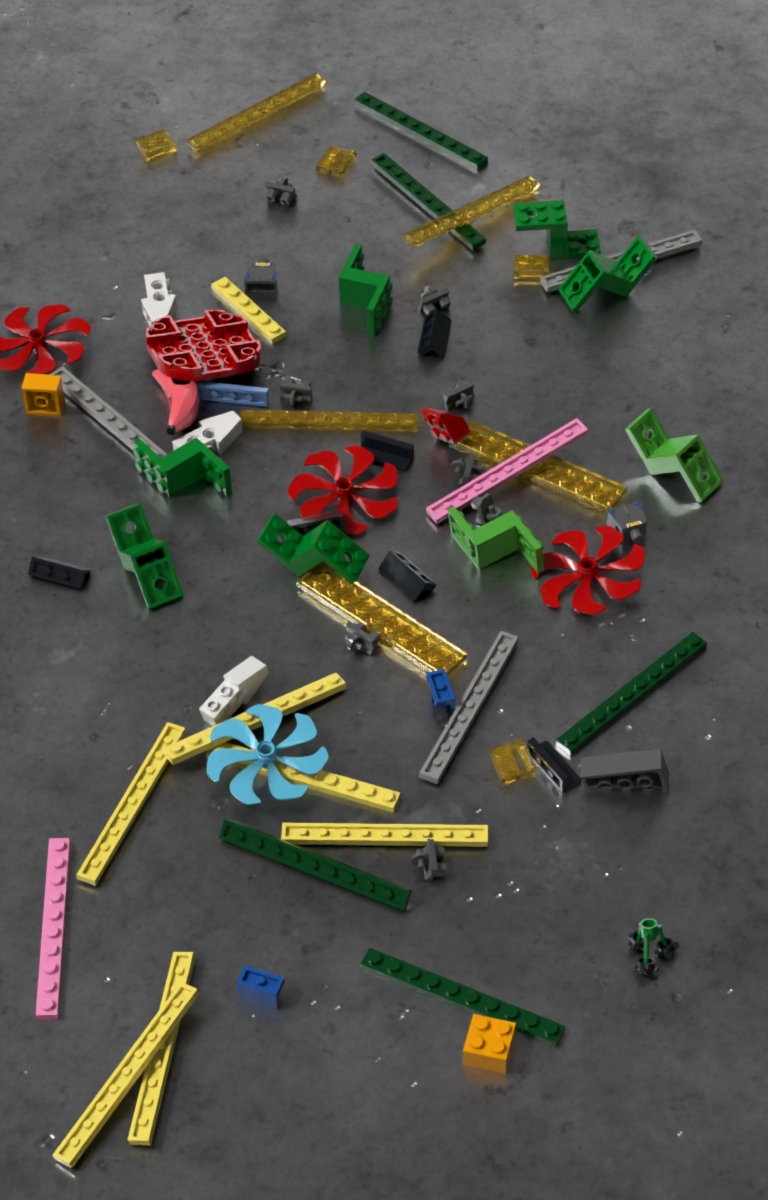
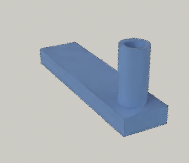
[197,378,269,407]

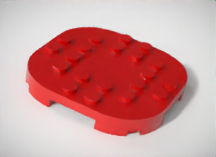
[146,310,261,381]

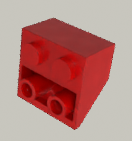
[420,407,471,444]

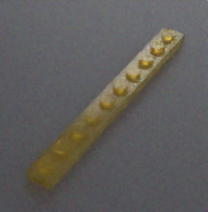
[187,73,326,152]
[401,175,540,249]
[239,409,419,431]

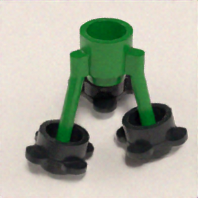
[628,918,679,975]

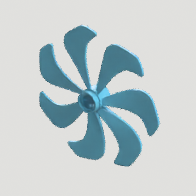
[207,704,329,805]

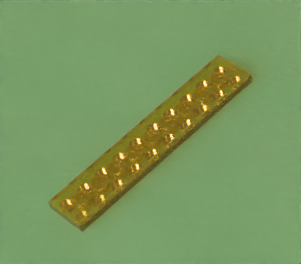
[449,419,627,514]
[297,561,467,676]

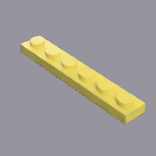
[211,277,286,344]

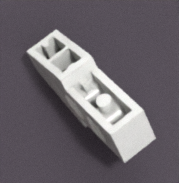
[141,272,177,327]
[172,411,242,455]
[199,656,269,726]

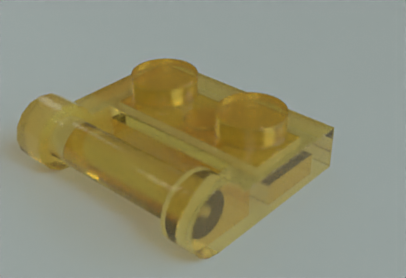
[135,129,177,161]
[316,146,357,177]
[514,255,549,279]
[489,739,536,784]

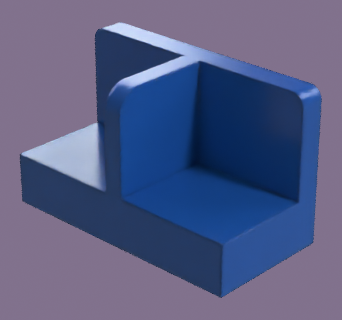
[426,669,455,713]
[236,965,285,1009]

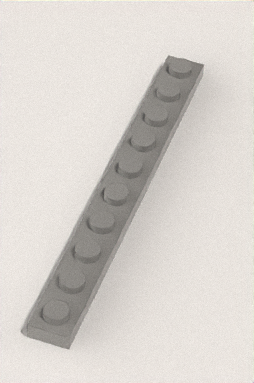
[540,230,703,293]
[49,366,167,458]
[419,631,518,784]

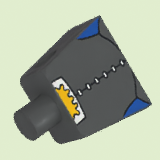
[244,258,278,294]
[606,501,647,544]

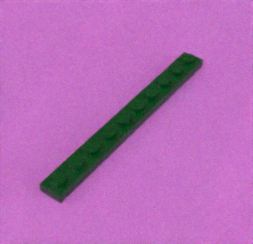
[354,92,488,170]
[371,153,486,250]
[556,632,707,755]
[219,818,412,911]
[360,948,565,1047]

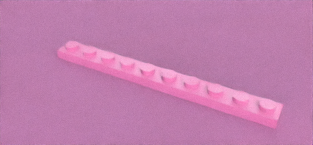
[426,418,588,524]
[36,838,71,1020]

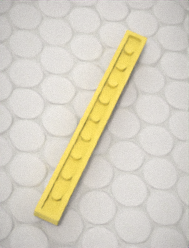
[163,673,347,765]
[76,722,186,886]
[206,742,401,813]
[281,823,488,847]
[128,952,196,1145]
[52,982,200,1168]

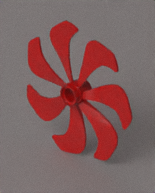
[0,304,91,374]
[287,445,397,535]
[531,526,645,615]

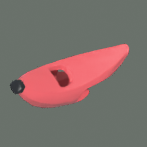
[152,369,200,436]

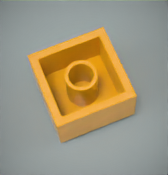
[21,373,65,416]
[463,1014,516,1074]

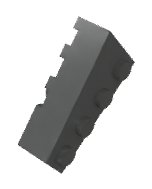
[580,749,669,793]

